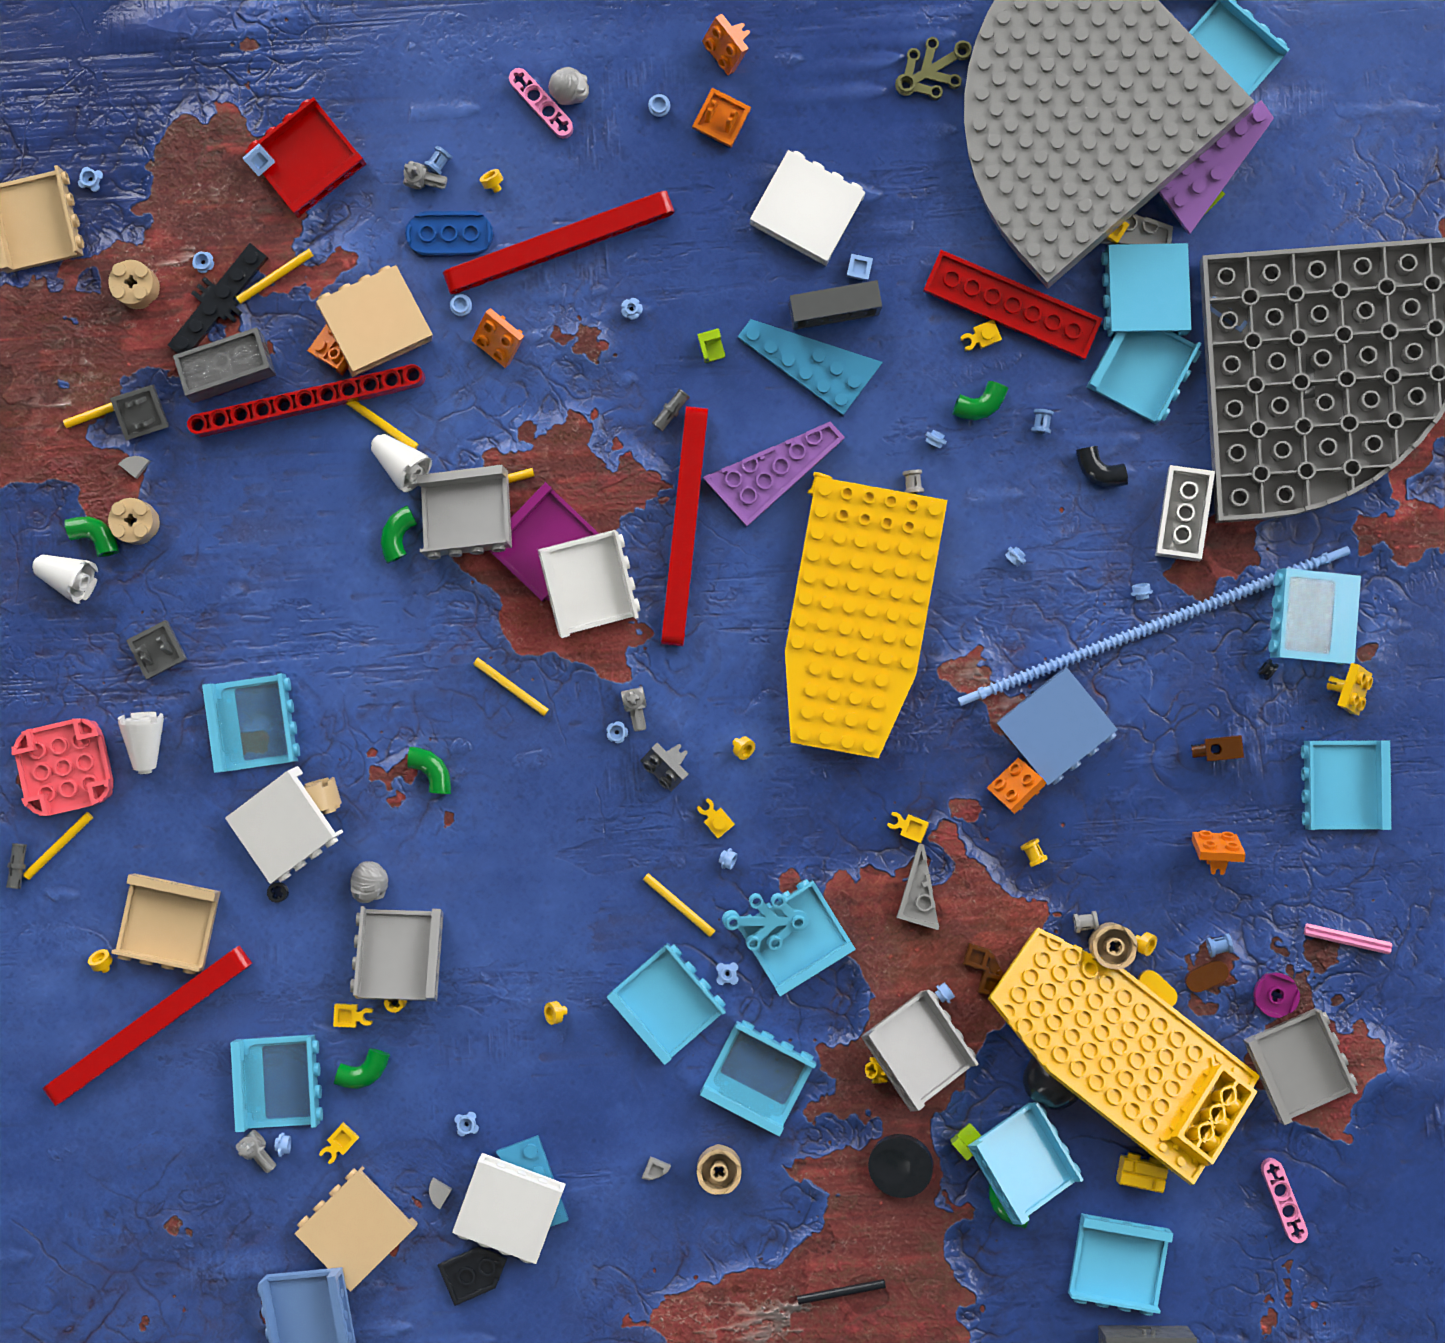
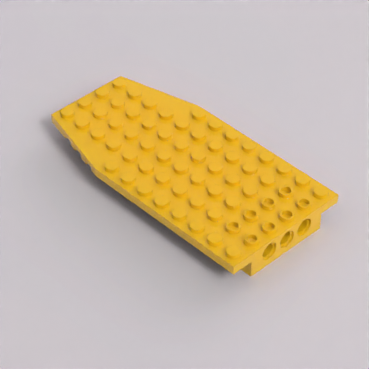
[785,476,948,759]
[988,928,1260,1185]

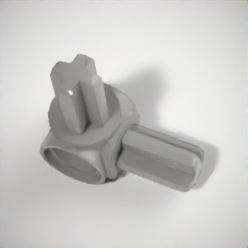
[403,161,447,189]
[621,687,647,731]
[236,1130,276,1173]

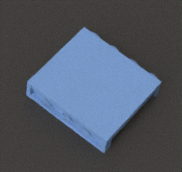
[997,666,1118,785]
[257,1267,356,1343]

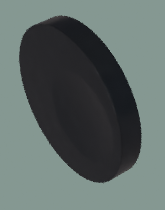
[868,1134,934,1198]

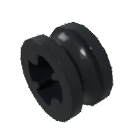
[1257,658,1279,681]
[267,882,289,903]

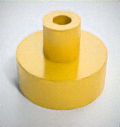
[480,169,503,193]
[732,736,755,760]
[1135,932,1157,956]
[88,949,113,973]
[544,1001,567,1025]

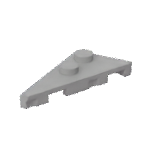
[897,843,939,930]

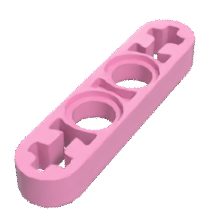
[509,68,573,139]
[1261,1158,1308,1243]

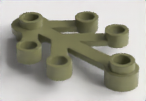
[895,37,972,100]

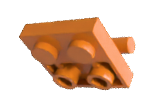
[307,324,349,376]

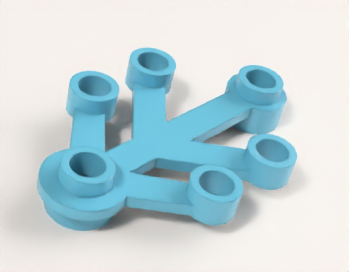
[722,893,809,950]

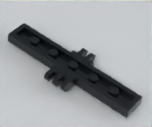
[168,243,269,354]

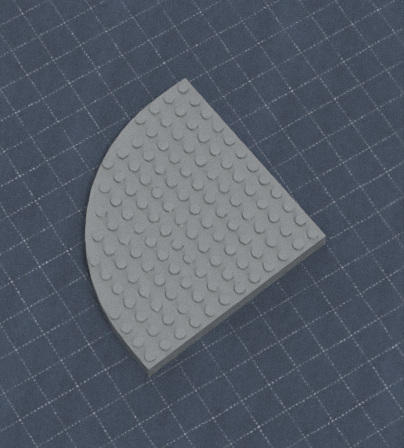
[964,0,1255,289]
[1199,238,1445,523]

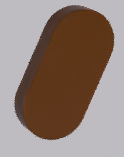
[1185,960,1229,992]

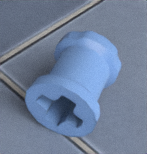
[424,146,453,175]
[1031,409,1054,434]
[1206,933,1234,958]

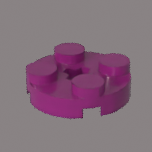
[1253,972,1300,1018]

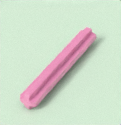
[1304,924,1392,954]

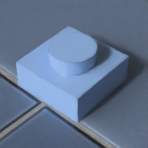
[243,144,275,176]
[846,254,873,282]

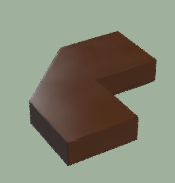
[962,943,1004,996]

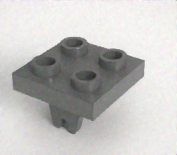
[110,384,169,440]
[126,620,188,680]
[640,743,689,792]

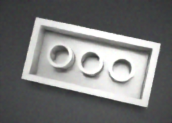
[1155,465,1215,562]

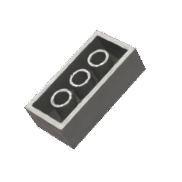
[788,280,882,330]

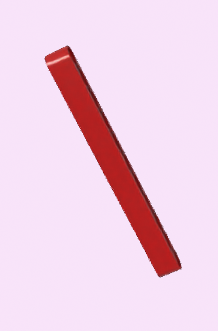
[443,191,675,294]
[187,364,425,437]
[661,406,708,647]
[42,945,253,1106]

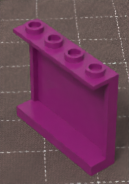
[489,482,599,602]

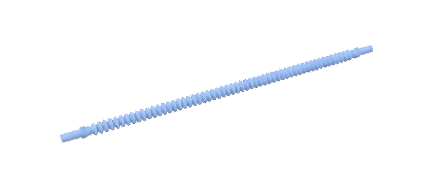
[957,546,1351,706]

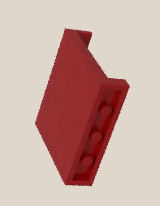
[245,97,366,218]

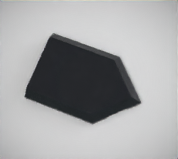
[437,1246,507,1306]

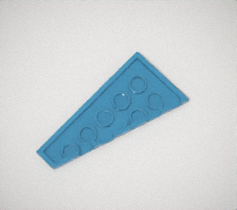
[738,319,883,416]

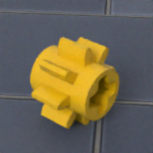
[865,1057,888,1084]

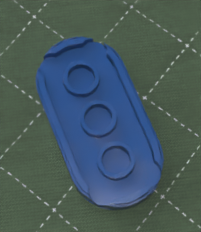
[405,211,494,256]

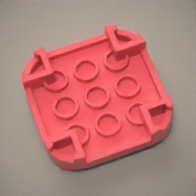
[12,719,113,816]

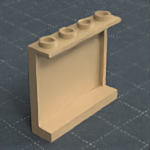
[0,165,84,273]
[316,265,433,377]
[111,873,221,974]
[294,1166,418,1292]

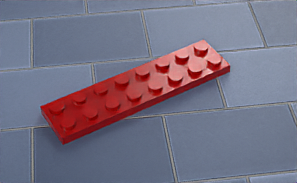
[923,250,1103,360]

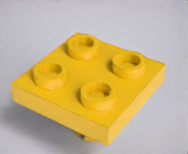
[1327,663,1373,716]

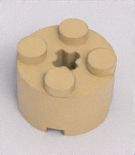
[109,260,160,309]
[108,498,160,545]
[304,777,342,814]
[1088,922,1137,969]
[697,1144,741,1195]

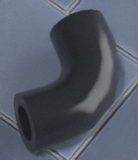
[1076,446,1128,487]

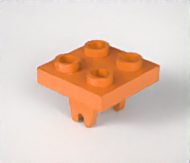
[702,14,750,75]
[692,88,751,148]
[471,308,524,368]
[987,757,1047,814]
[1191,830,1246,875]

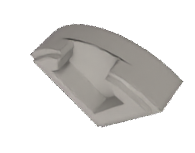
[118,456,151,479]
[642,1156,671,1180]
[429,1177,452,1209]

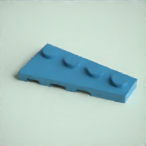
[496,1135,568,1227]

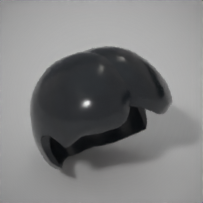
[1023,1055,1079,1110]

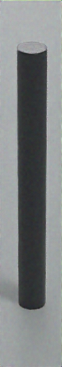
[797,1279,886,1305]

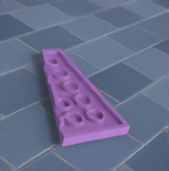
[1158,100,1274,235]
[703,422,845,527]

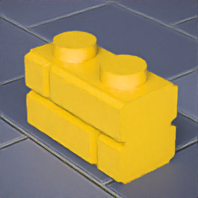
[1116,1152,1168,1193]

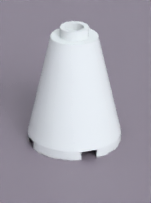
[371,434,432,492]
[32,555,98,604]
[118,712,164,774]

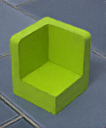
[697,328,725,363]
[950,1123,981,1161]

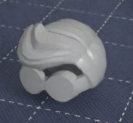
[548,67,589,105]
[350,861,388,903]

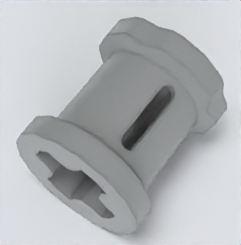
[902,469,924,494]
[1073,911,1099,933]

